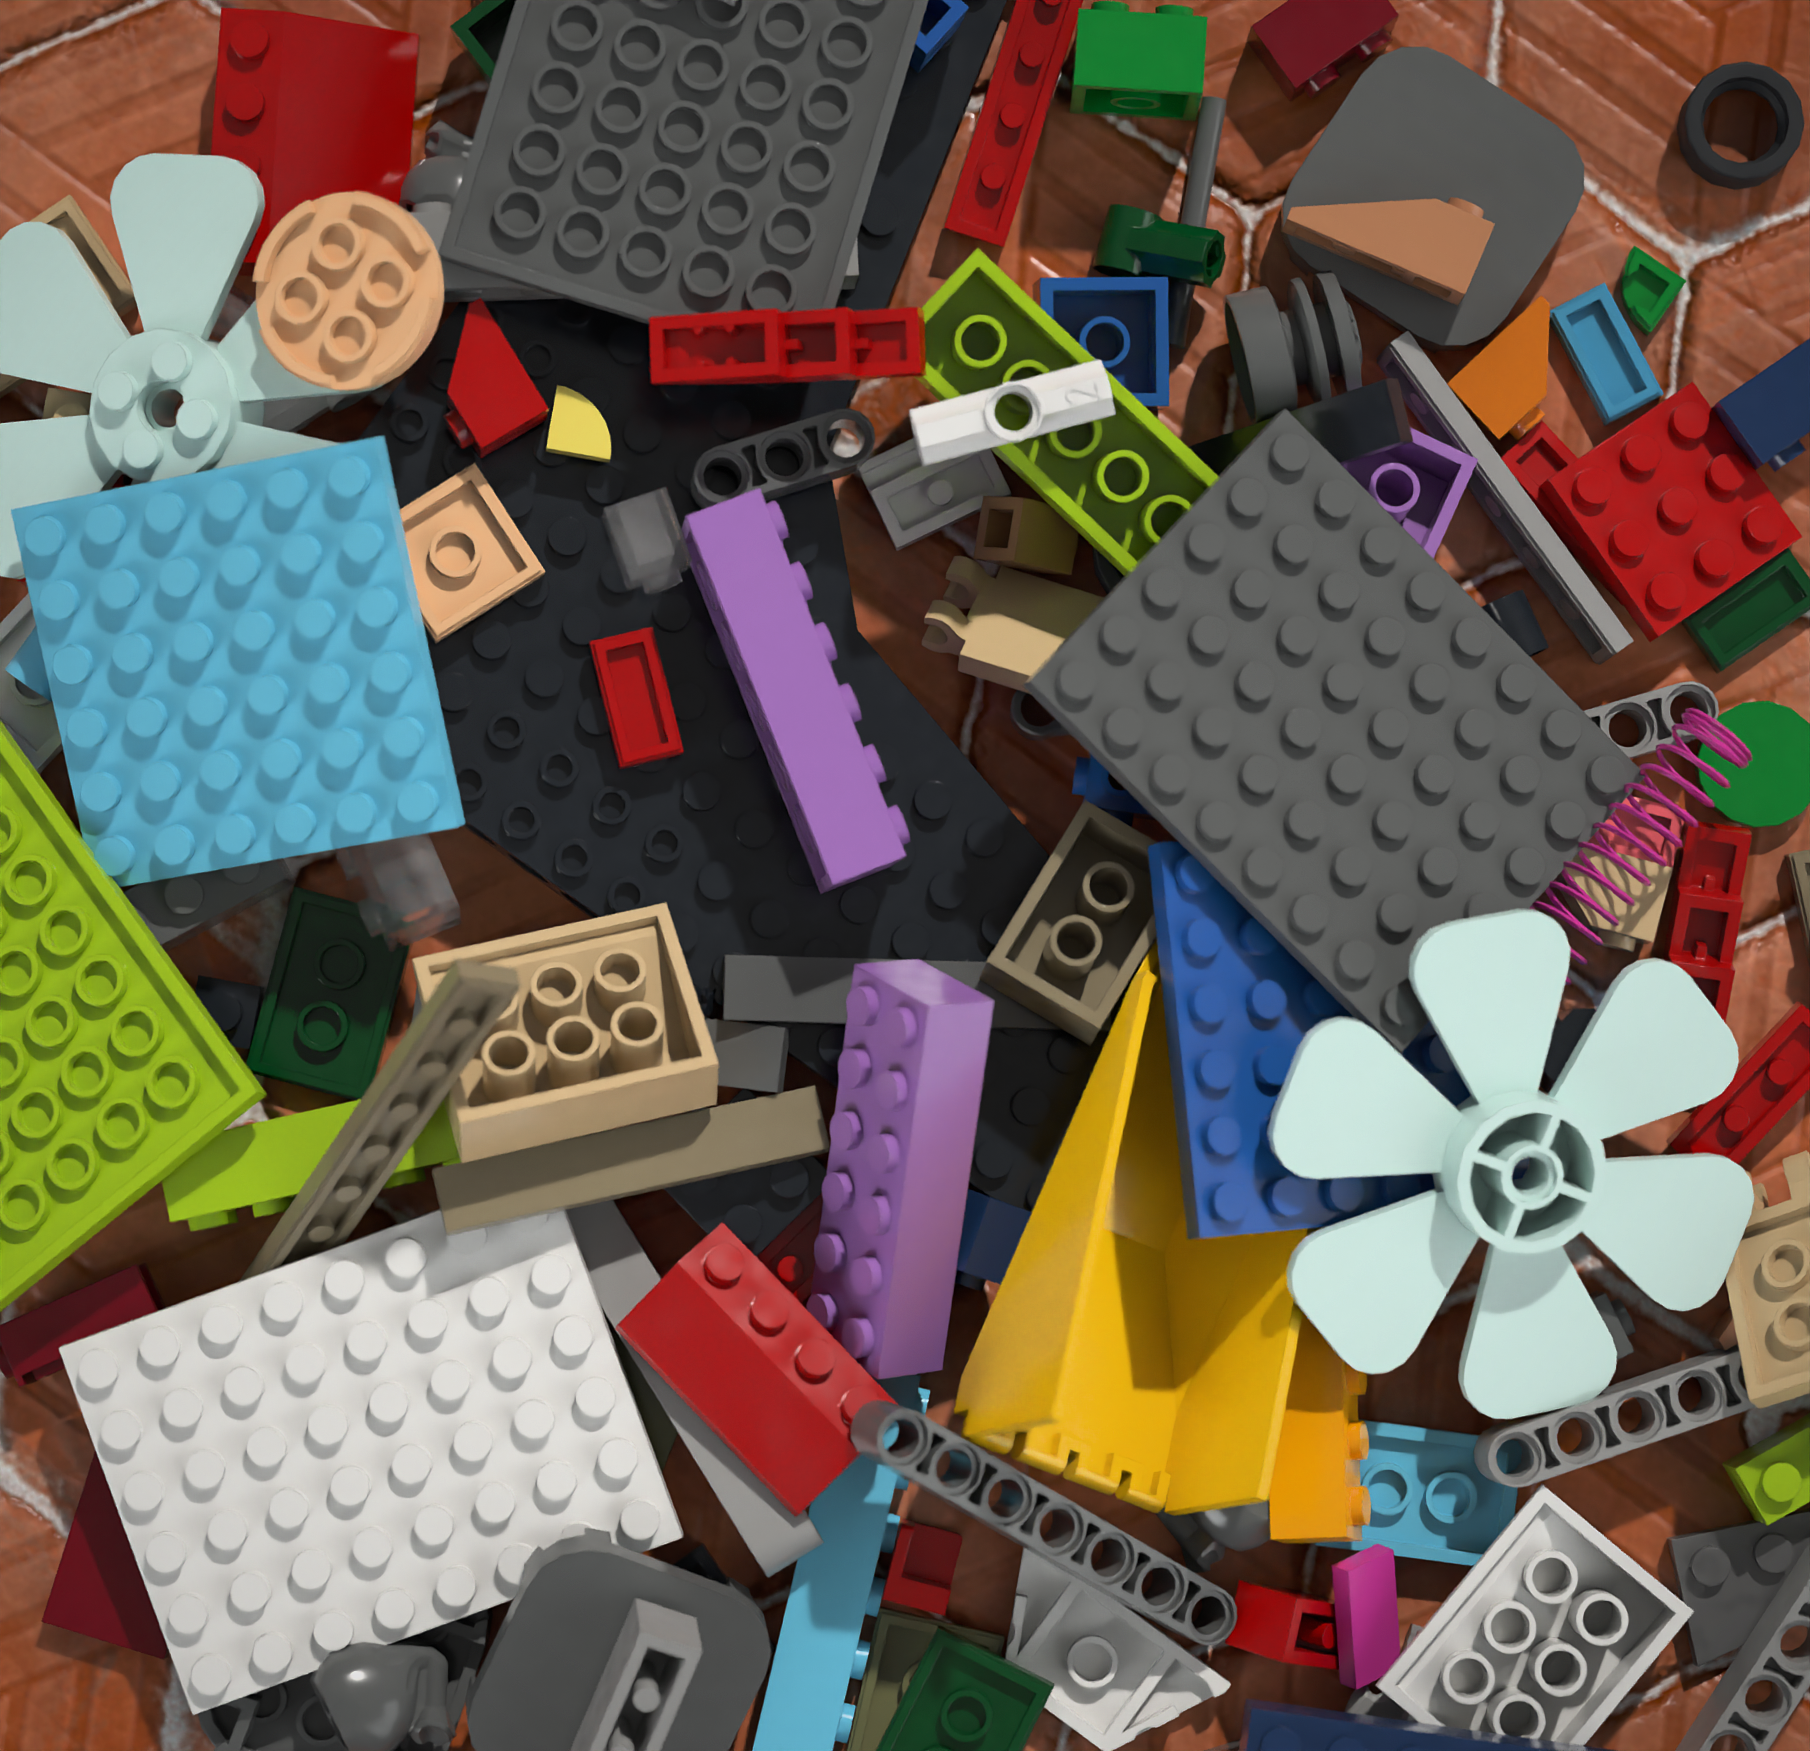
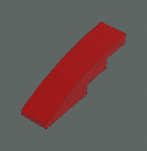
[649,307,926,384]
[1663,821,1752,1023]

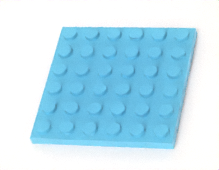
[11,436,465,887]

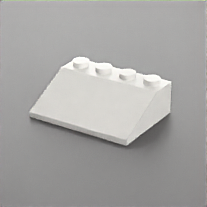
[1376,1484,1694,1746]

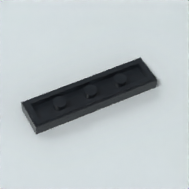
[1188,378,1413,476]

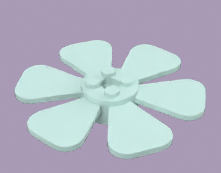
[0,153,383,579]
[1268,909,1754,1419]

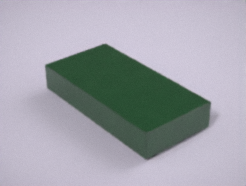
[1681,548,1810,674]

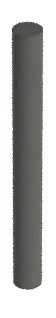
[1168,96,1227,349]

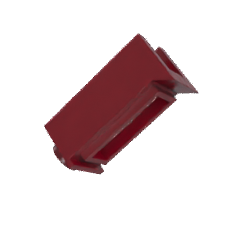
[0,1263,166,1387]

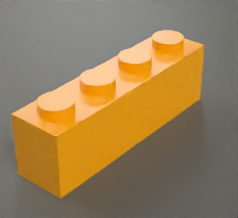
[1269,1313,1371,1544]

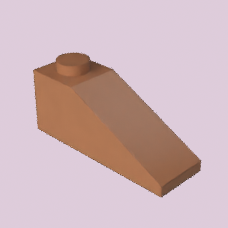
[1282,197,1495,306]

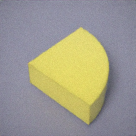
[546,385,611,463]

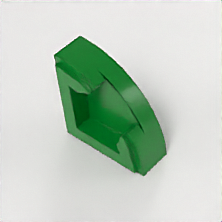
[1620,245,1686,336]

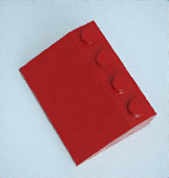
[211,7,420,276]

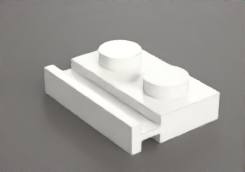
[858,438,1011,551]

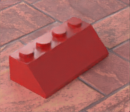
[615,1222,898,1518]

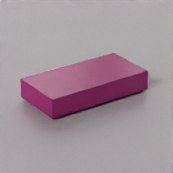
[1332,1544,1401,1690]

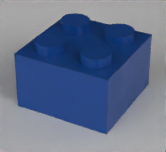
[1033,277,1169,411]

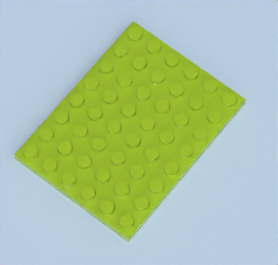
[0,720,267,1312]

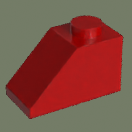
[443,297,549,459]
[1225,1580,1339,1670]

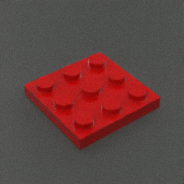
[1540,381,1802,642]

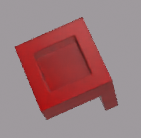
[882,1518,963,1616]

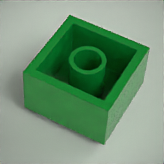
[1070,1,1208,121]

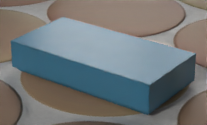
[1549,282,1664,426]

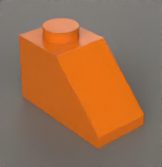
[1447,295,1550,441]

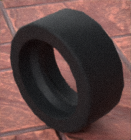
[1677,61,1805,190]

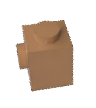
[973,496,1079,575]

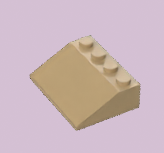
[412,903,719,1163]

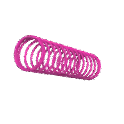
[1529,708,1753,985]

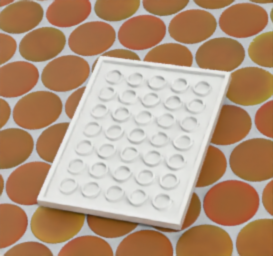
[59,1209,684,1715]

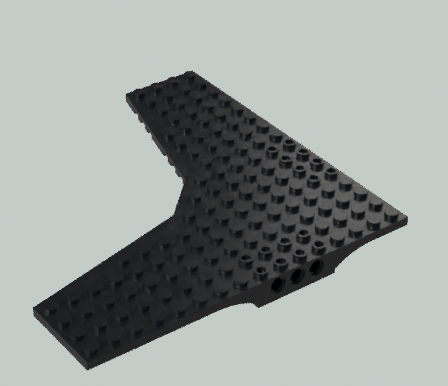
[357,0,1141,1212]

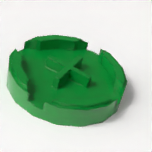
[1695,701,1810,828]

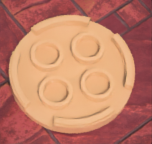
[252,191,444,391]

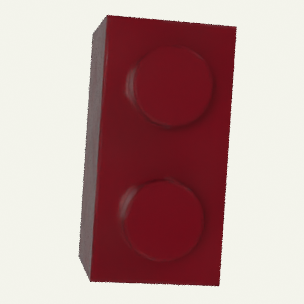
[1247,0,1399,102]

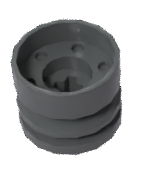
[1223,270,1363,424]

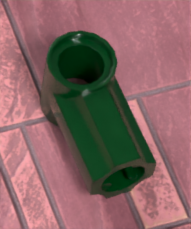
[1092,204,1226,288]

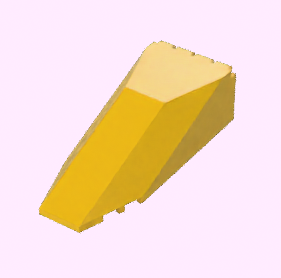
[954,938,1319,1516]

